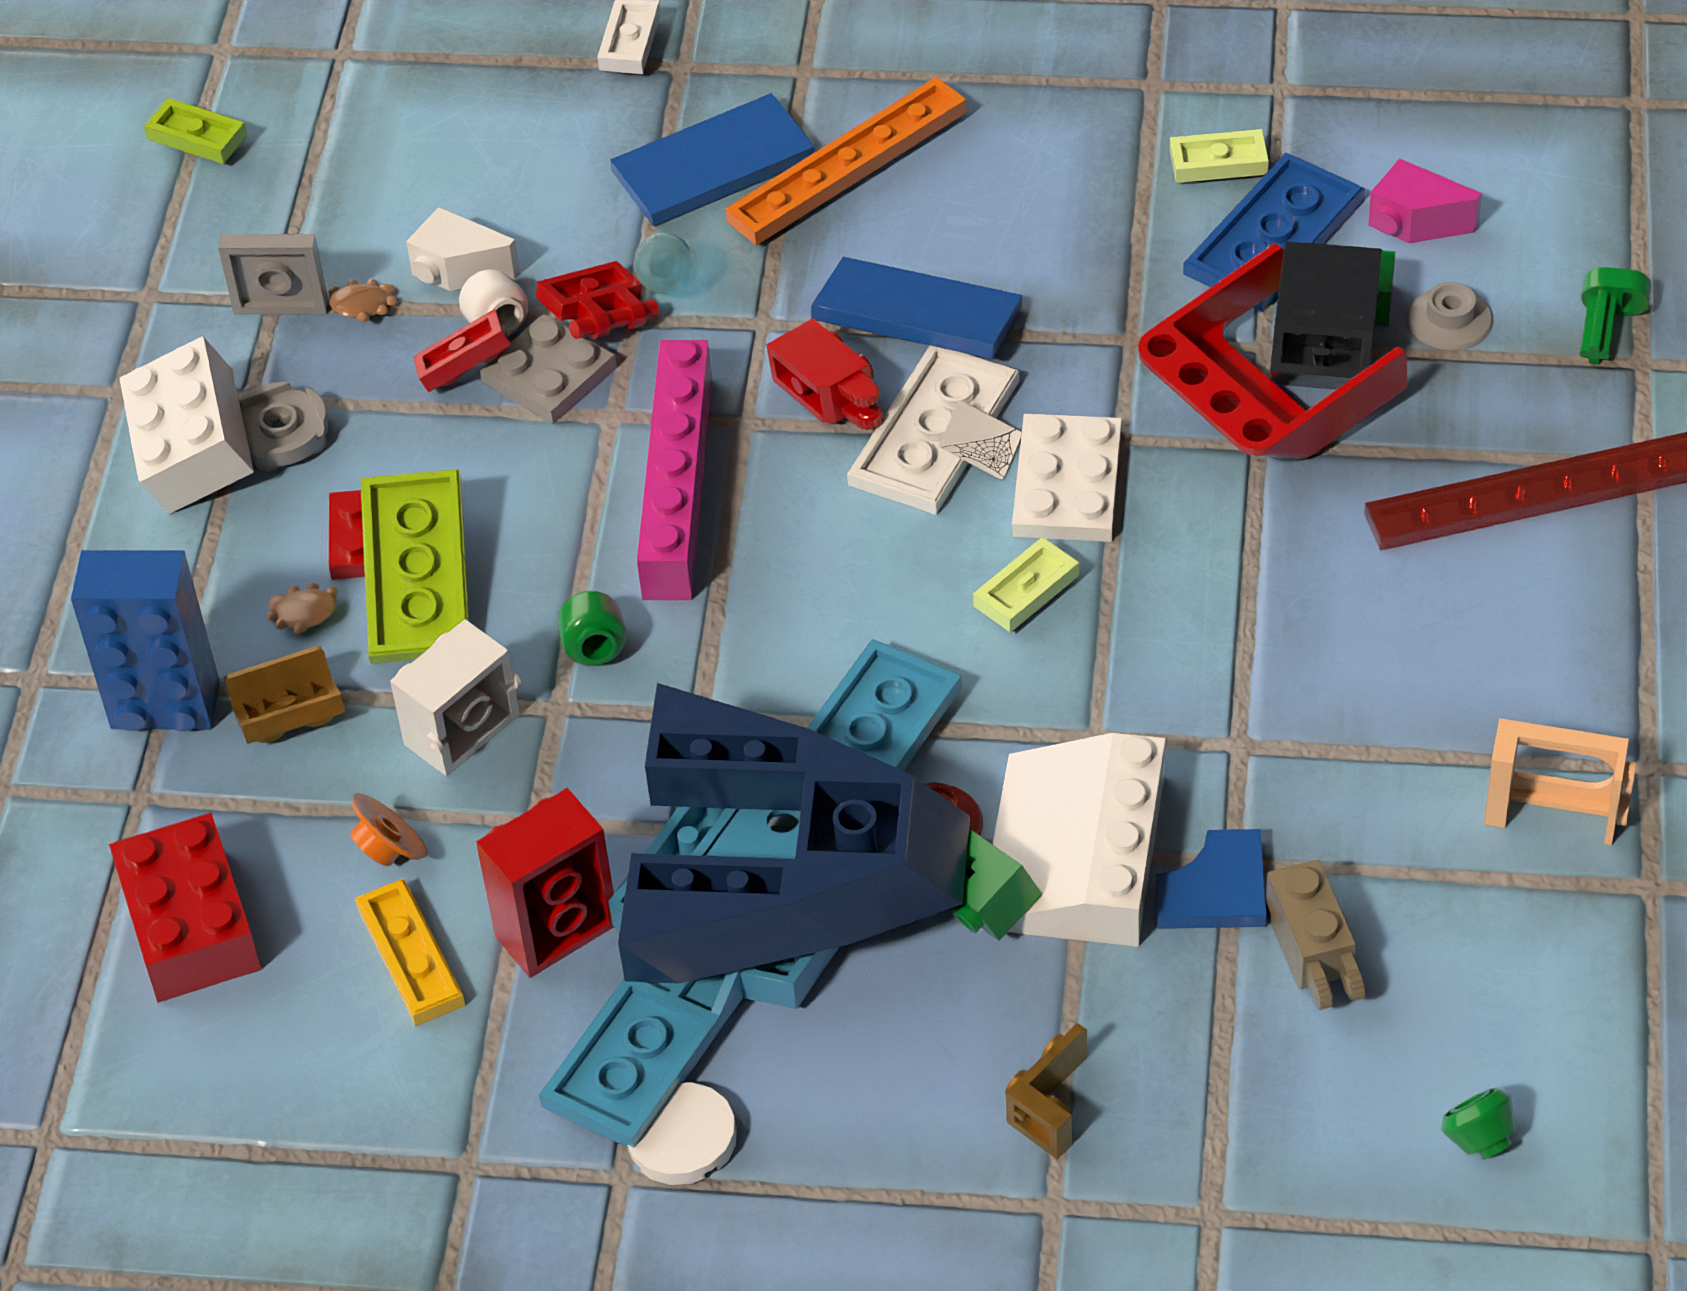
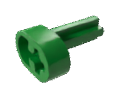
[1580,267,1652,365]

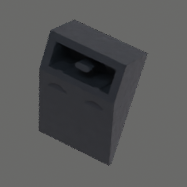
[1270,241,1382,389]

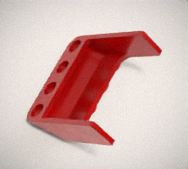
[1138,243,1408,459]

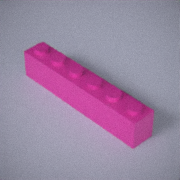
[637,340,712,600]

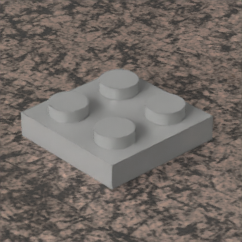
[218,234,329,314]
[480,313,616,424]

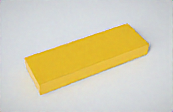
[355,878,465,1027]

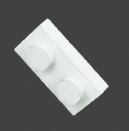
[597,0,661,74]

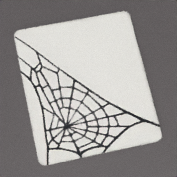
[939,400,1022,480]

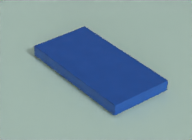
[610,93,815,226]
[1183,152,1365,312]
[811,256,1023,359]

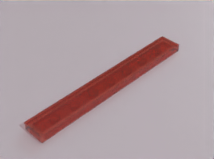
[1364,432,1687,551]

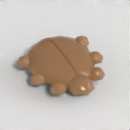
[328,279,398,322]
[267,583,338,634]

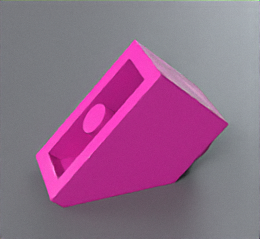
[1368,158,1482,243]

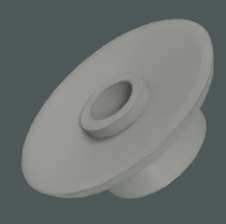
[1406,282,1493,351]

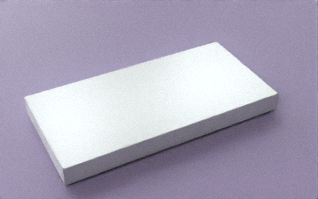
[847,346,1019,515]

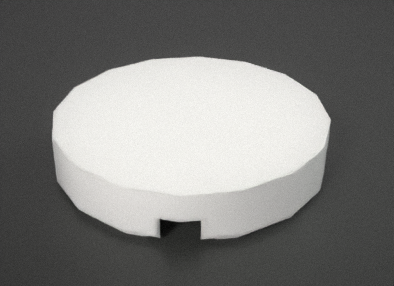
[627,1082,737,1185]

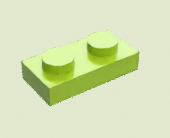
[144,98,247,164]

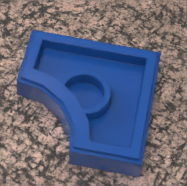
[1156,829,1266,929]

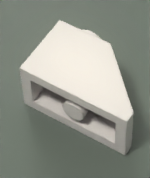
[406,207,520,291]

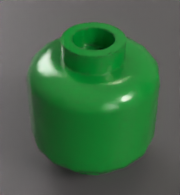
[557,591,627,666]

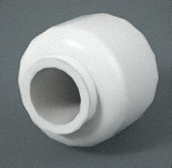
[459,269,528,336]

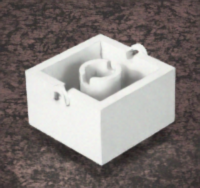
[390,619,522,777]

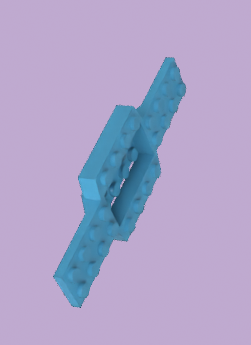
[539,639,962,1148]

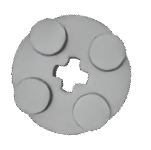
[239,382,329,472]

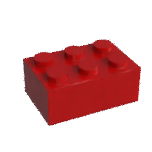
[476,787,614,978]
[109,812,261,1003]

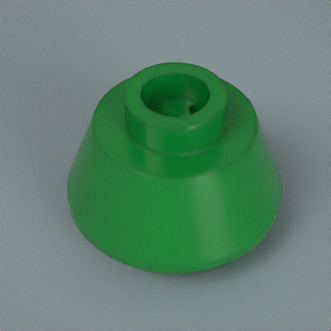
[1441,1087,1516,1159]

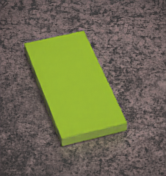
[360,469,470,664]

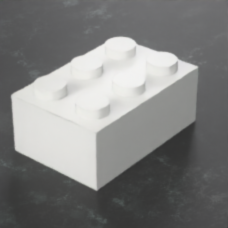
[120,336,254,514]

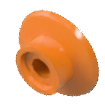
[350,793,428,867]

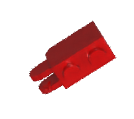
[766,318,883,431]

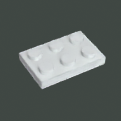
[1012,414,1121,542]

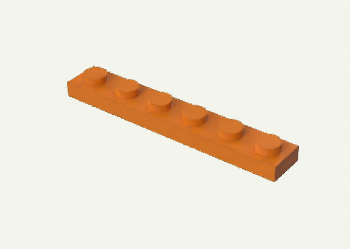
[725,77,967,246]

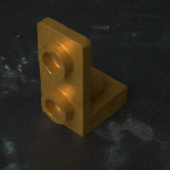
[1005,1023,1087,1160]

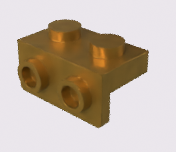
[224,646,346,744]

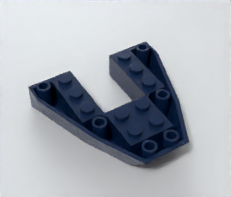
[618,683,970,983]

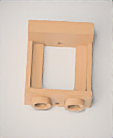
[1484,718,1636,845]

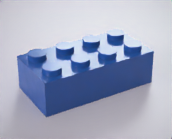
[71,550,220,731]

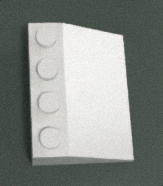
[981,733,1165,947]

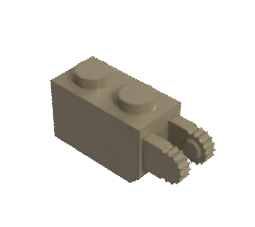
[1266,859,1366,1010]

